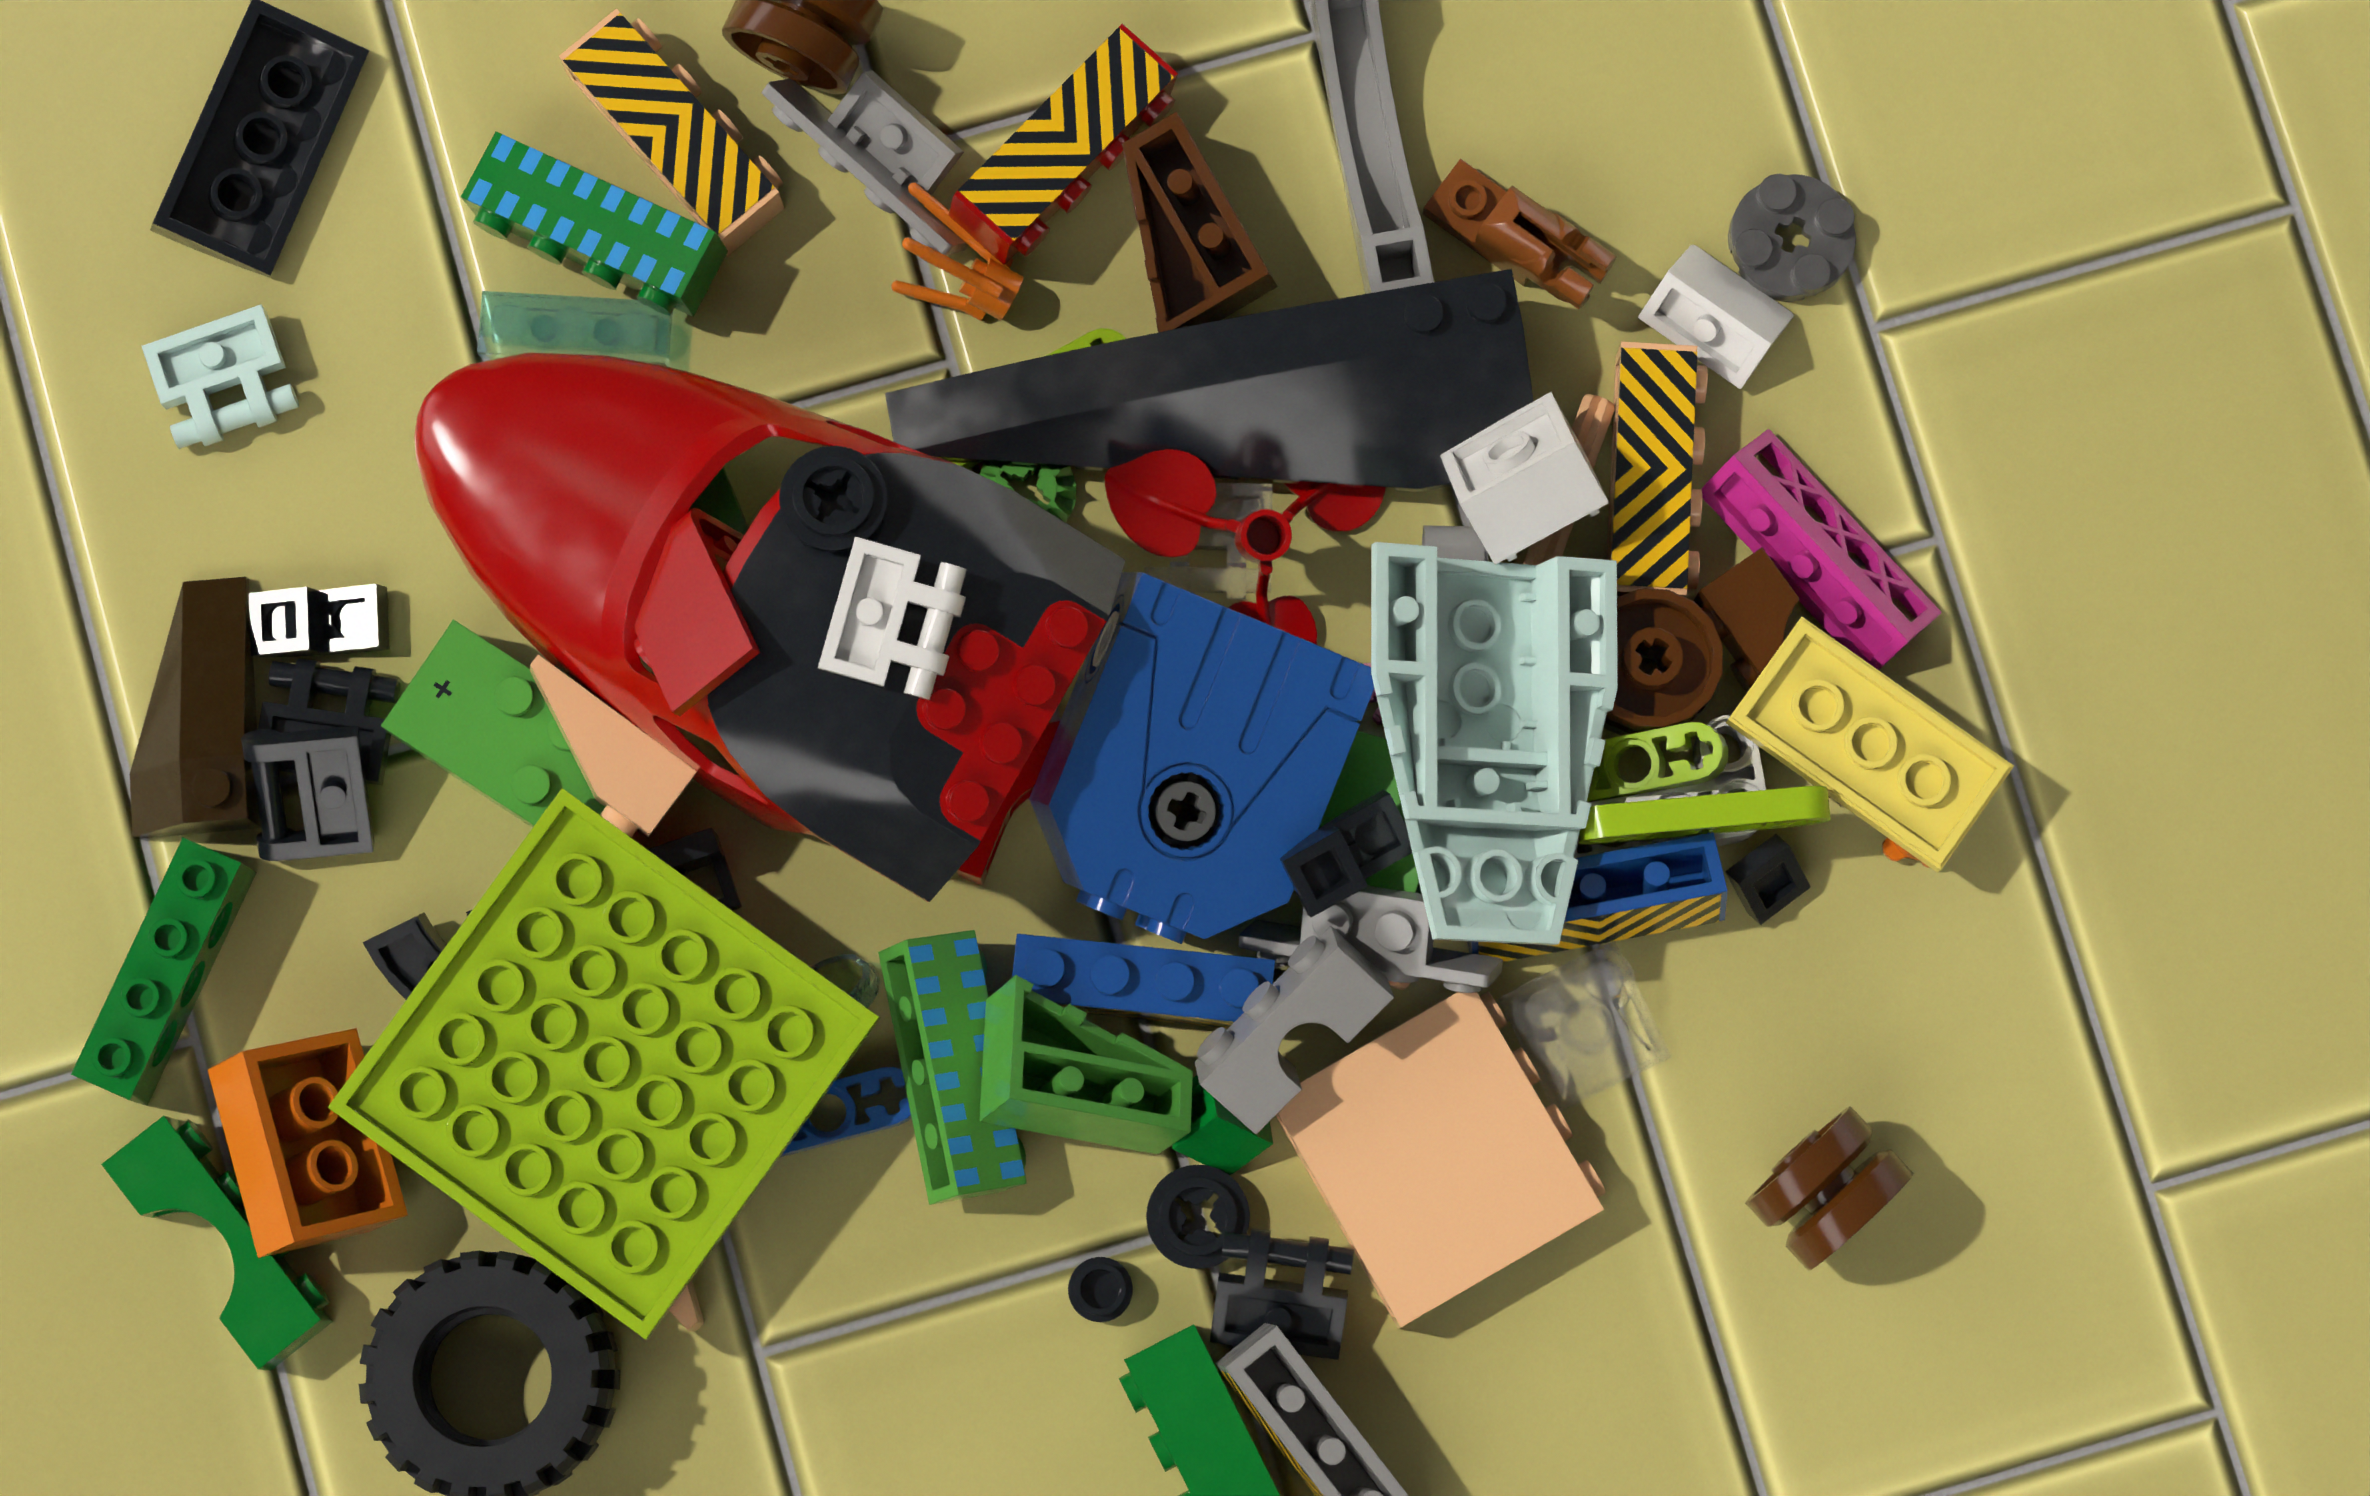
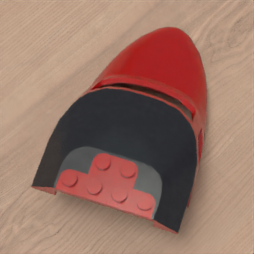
[414,352,1125,902]

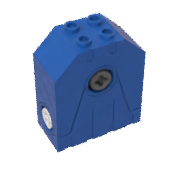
[1029,572,1374,944]

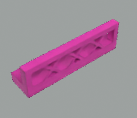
[1701,429,1942,670]

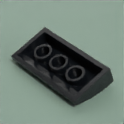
[150,0,370,277]

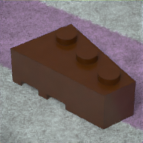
[1122,111,1278,332]

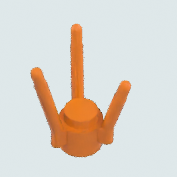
[891,182,1024,321]

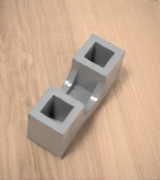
[1195,926,1394,1134]

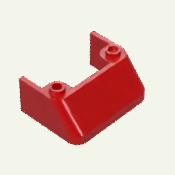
[634,508,760,716]

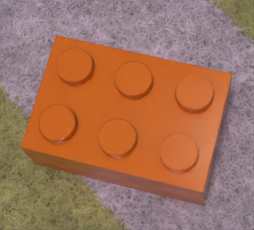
[207,1028,408,1258]

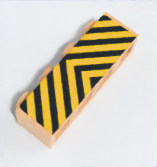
[559,8,784,257]
[1606,341,1708,597]

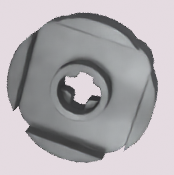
[1728,173,1856,302]

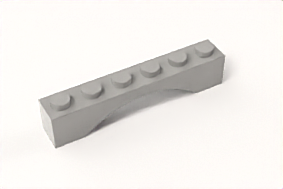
[1309,0,1434,294]

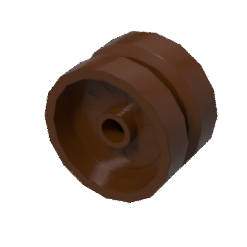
[722,0,883,94]
[1604,589,1723,736]
[1745,1106,1914,1271]

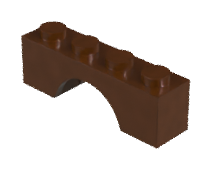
[1693,547,1842,807]

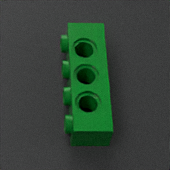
[71,837,257,1106]

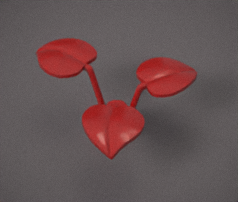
[1104,449,1386,645]

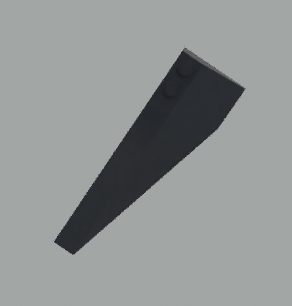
[885,269,1534,492]

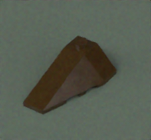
[129,577,261,839]

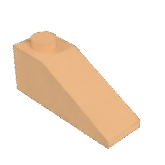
[530,654,697,838]

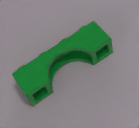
[101,1115,333,1371]

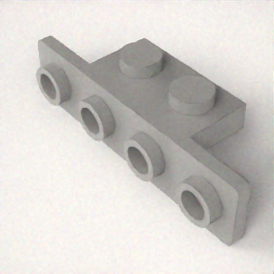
[762,71,969,256]
[1238,886,1503,993]

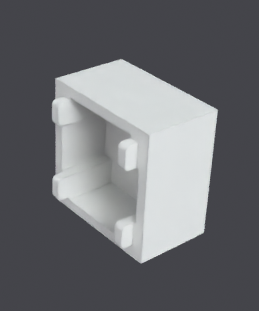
[1440,392,1609,565]

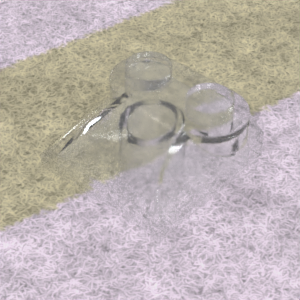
[1498,941,1671,1112]

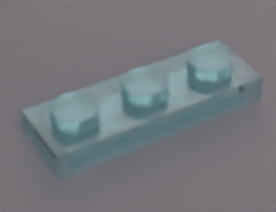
[477,291,673,367]

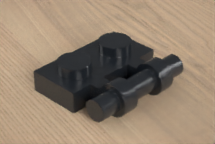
[258,658,400,785]
[1210,1228,1354,1360]

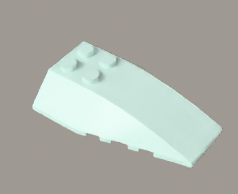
[1371,542,1618,945]

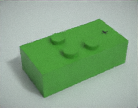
[381,619,605,828]

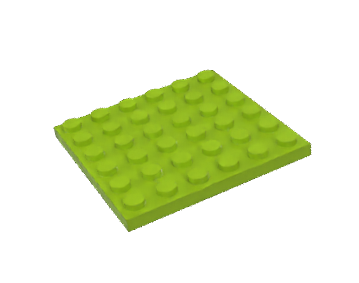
[328,788,880,1339]

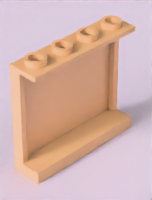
[1275,992,1606,1329]

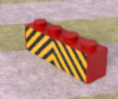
[949,23,1178,265]

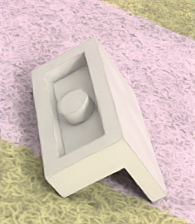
[1638,245,1794,389]

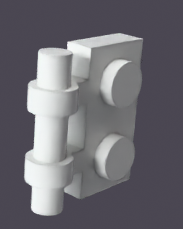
[818,537,967,700]

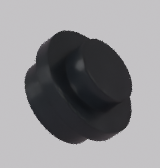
[1068,1257,1133,1322]

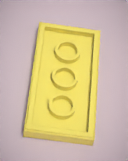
[1726,617,2014,873]

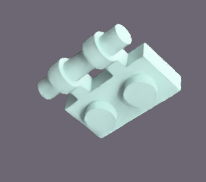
[141,304,299,449]

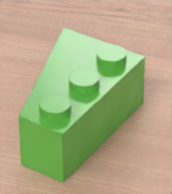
[979,975,1193,1155]

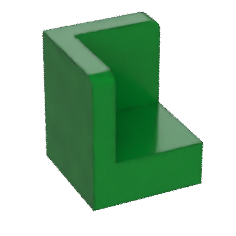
[1172,1075,1273,1175]

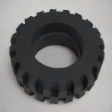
[359,1250,620,1496]

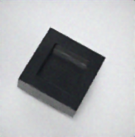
[1725,834,1811,925]

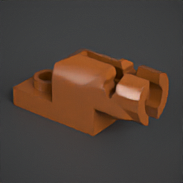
[1422,158,1617,309]

